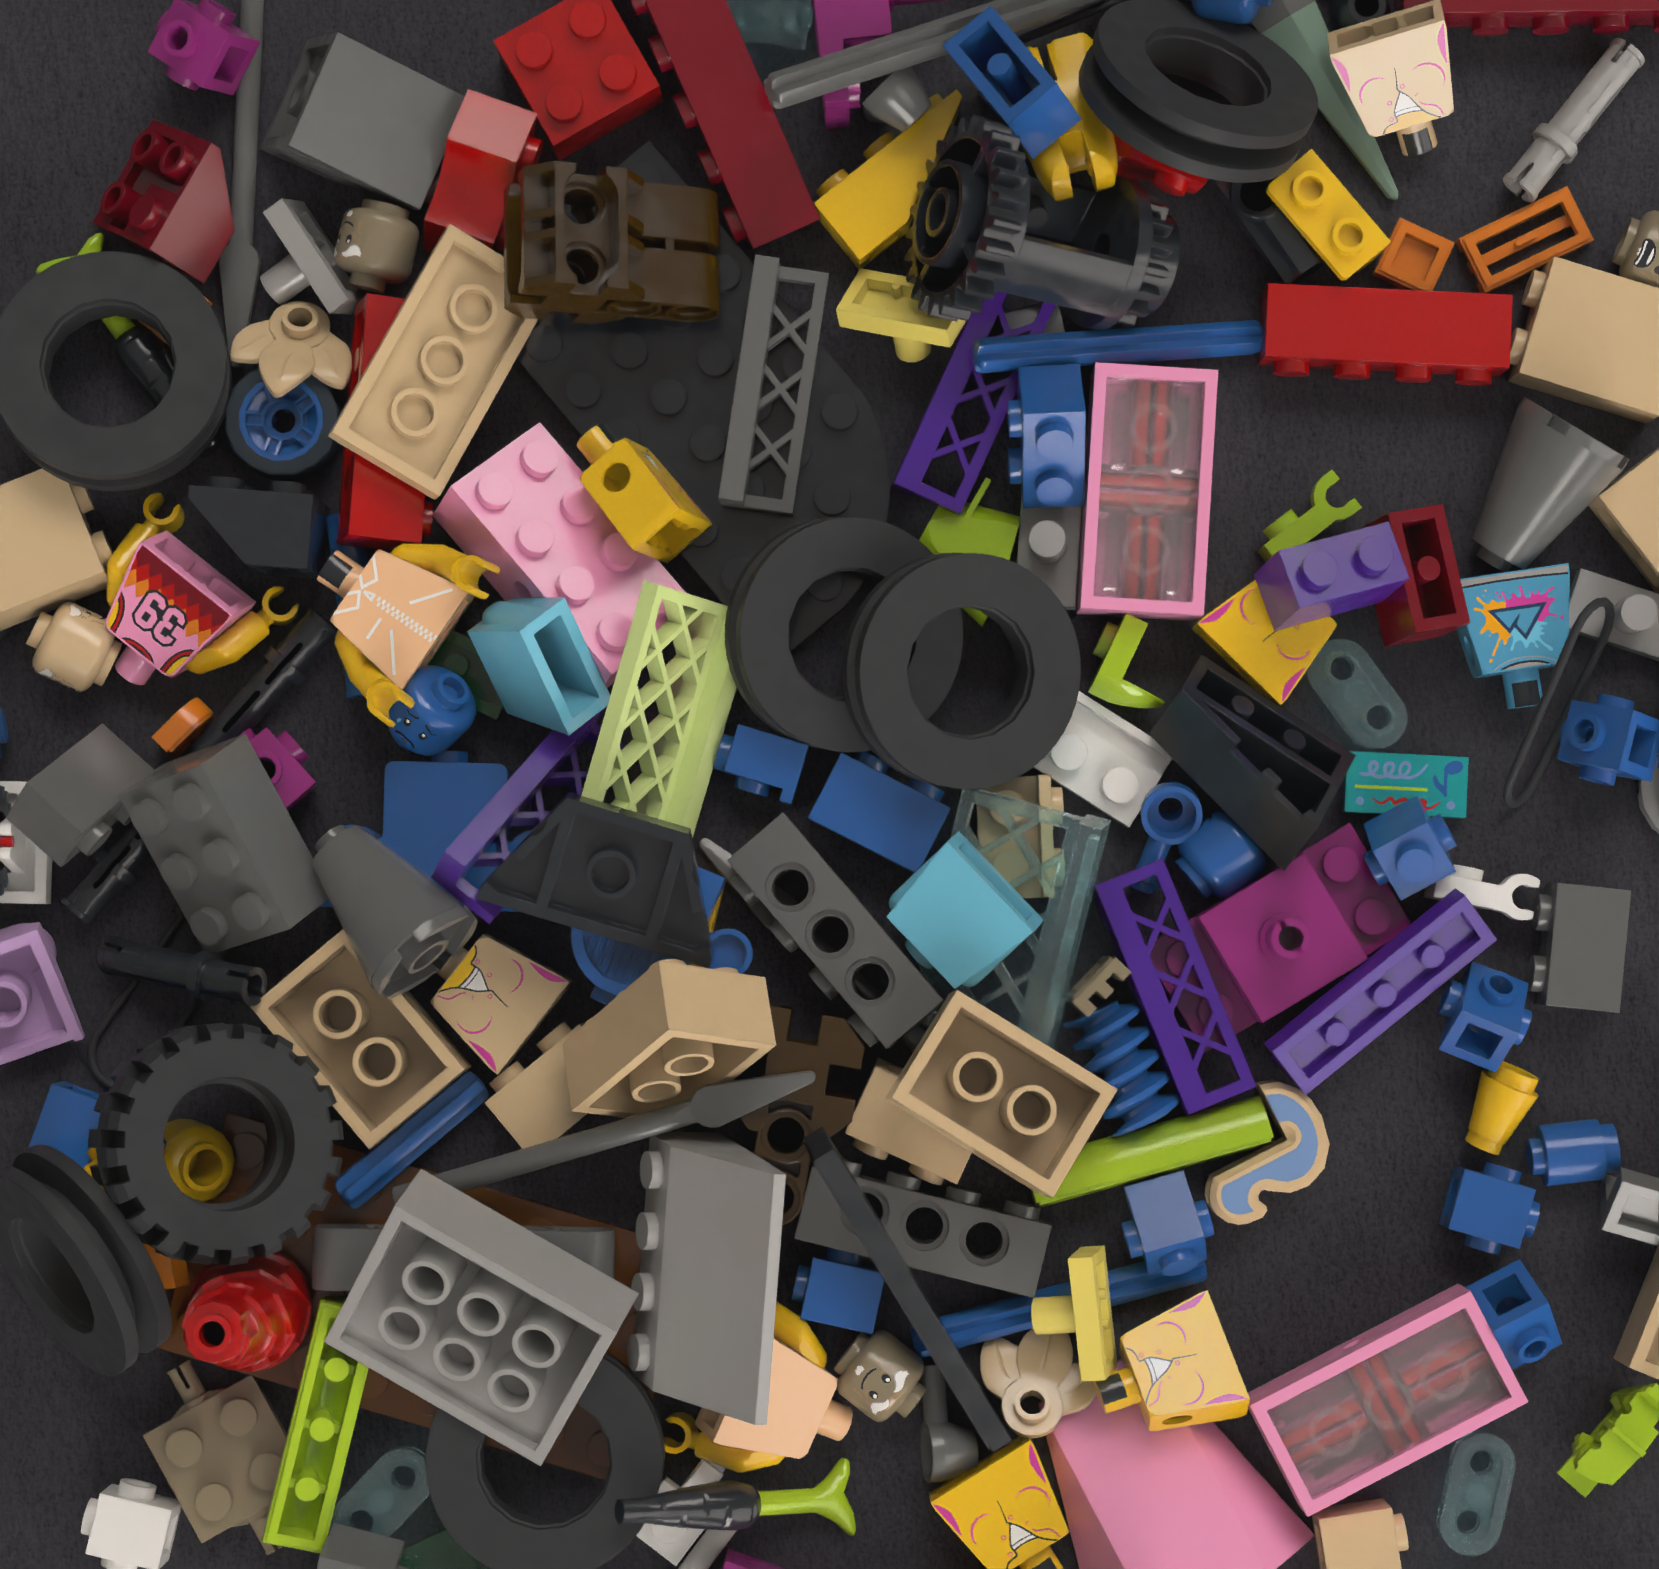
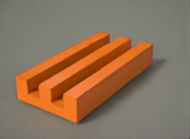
[1455,186,1594,294]

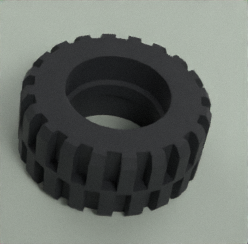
[88,1023,344,1266]

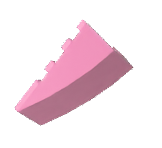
[1038,1359,1315,1569]

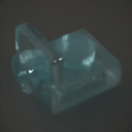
[726,0,813,50]

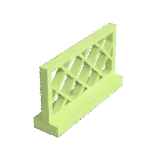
[581,580,737,838]

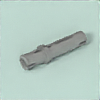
[1503,38,1645,203]

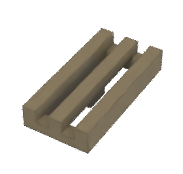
[1065,956,1131,1017]

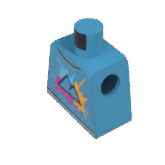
[1456,563,1570,710]

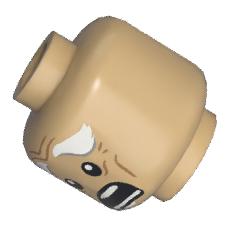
[26,602,123,692]

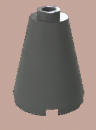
[1472,397,1630,572]
[312,825,478,998]

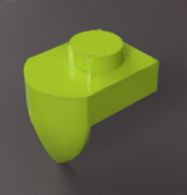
[1088,613,1164,708]

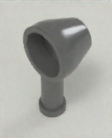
[862,66,932,132]
[919,1365,978,1483]

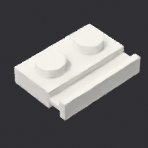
[1032,691,1173,828]

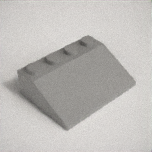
[627,1132,786,1425]
[324,1169,639,1466]

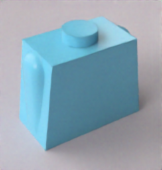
[467,597,610,735]
[887,831,1044,989]

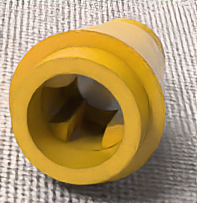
[1465,1061,1539,1155]

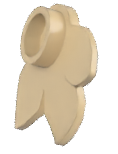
[230,301,352,398]
[980,1328,1097,1438]

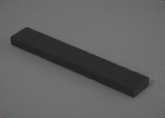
[804,1127,1012,1452]

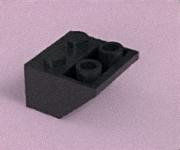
[188,476,331,580]

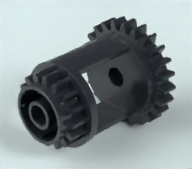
[904,115,1180,331]

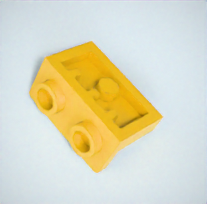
[1266,149,1391,280]

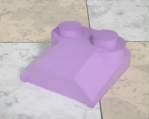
[0,922,85,1065]

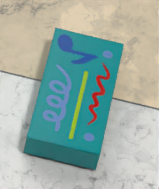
[1342,751,1469,819]

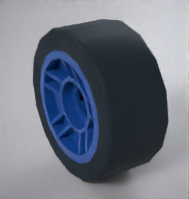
[225,368,343,481]

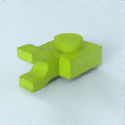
[1257,470,1362,562]

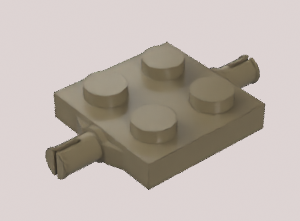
[143,1360,287,1555]

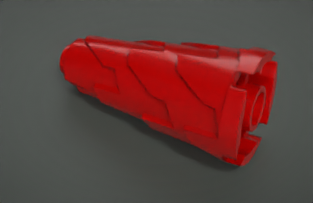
[181,1252,314,1371]

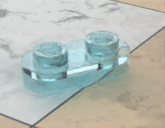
[1307,639,1408,749]
[1436,1430,1516,1556]
[329,1445,430,1537]

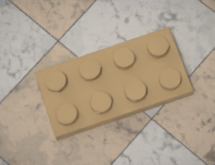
[328,224,538,500]

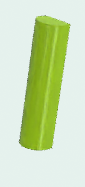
[1031,1095,1274,1208]
[262,1296,369,1553]

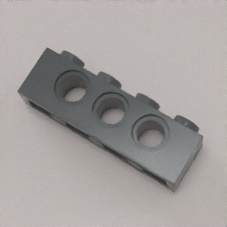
[727,813,944,1049]
[794,1158,1052,1298]

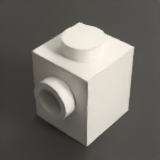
[81,1478,181,1569]

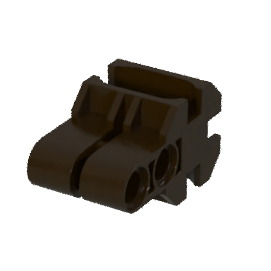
[504,161,720,324]
[732,1003,864,1225]

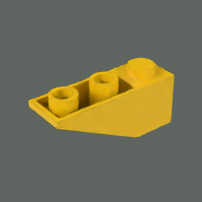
[814,89,962,270]

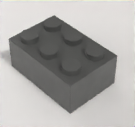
[118,734,329,953]

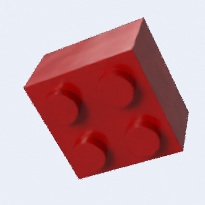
[493,0,663,161]

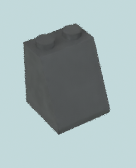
[260,32,465,210]

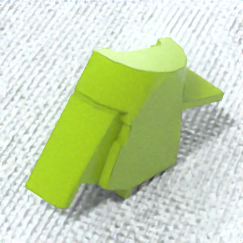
[919,478,1021,626]
[1556,1383,1659,1498]

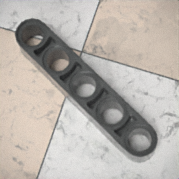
[312,1223,615,1291]

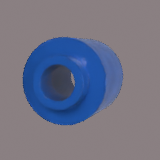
[1525,1119,1621,1186]

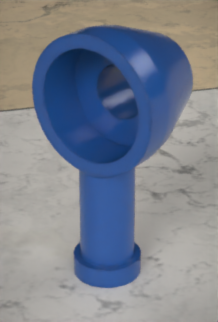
[1130,782,1203,894]

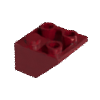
[93,119,234,284]

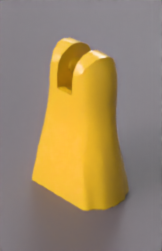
[1023,33,1118,201]

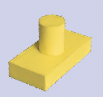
[836,268,966,362]
[1031,1245,1118,1382]

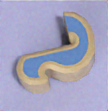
[1204,1079,1330,1225]

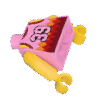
[105,493,299,685]

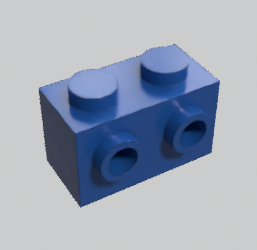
[1007,364,1086,509]

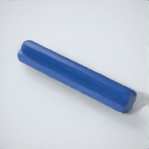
[333,1071,489,1209]

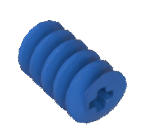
[1063,1000,1180,1137]

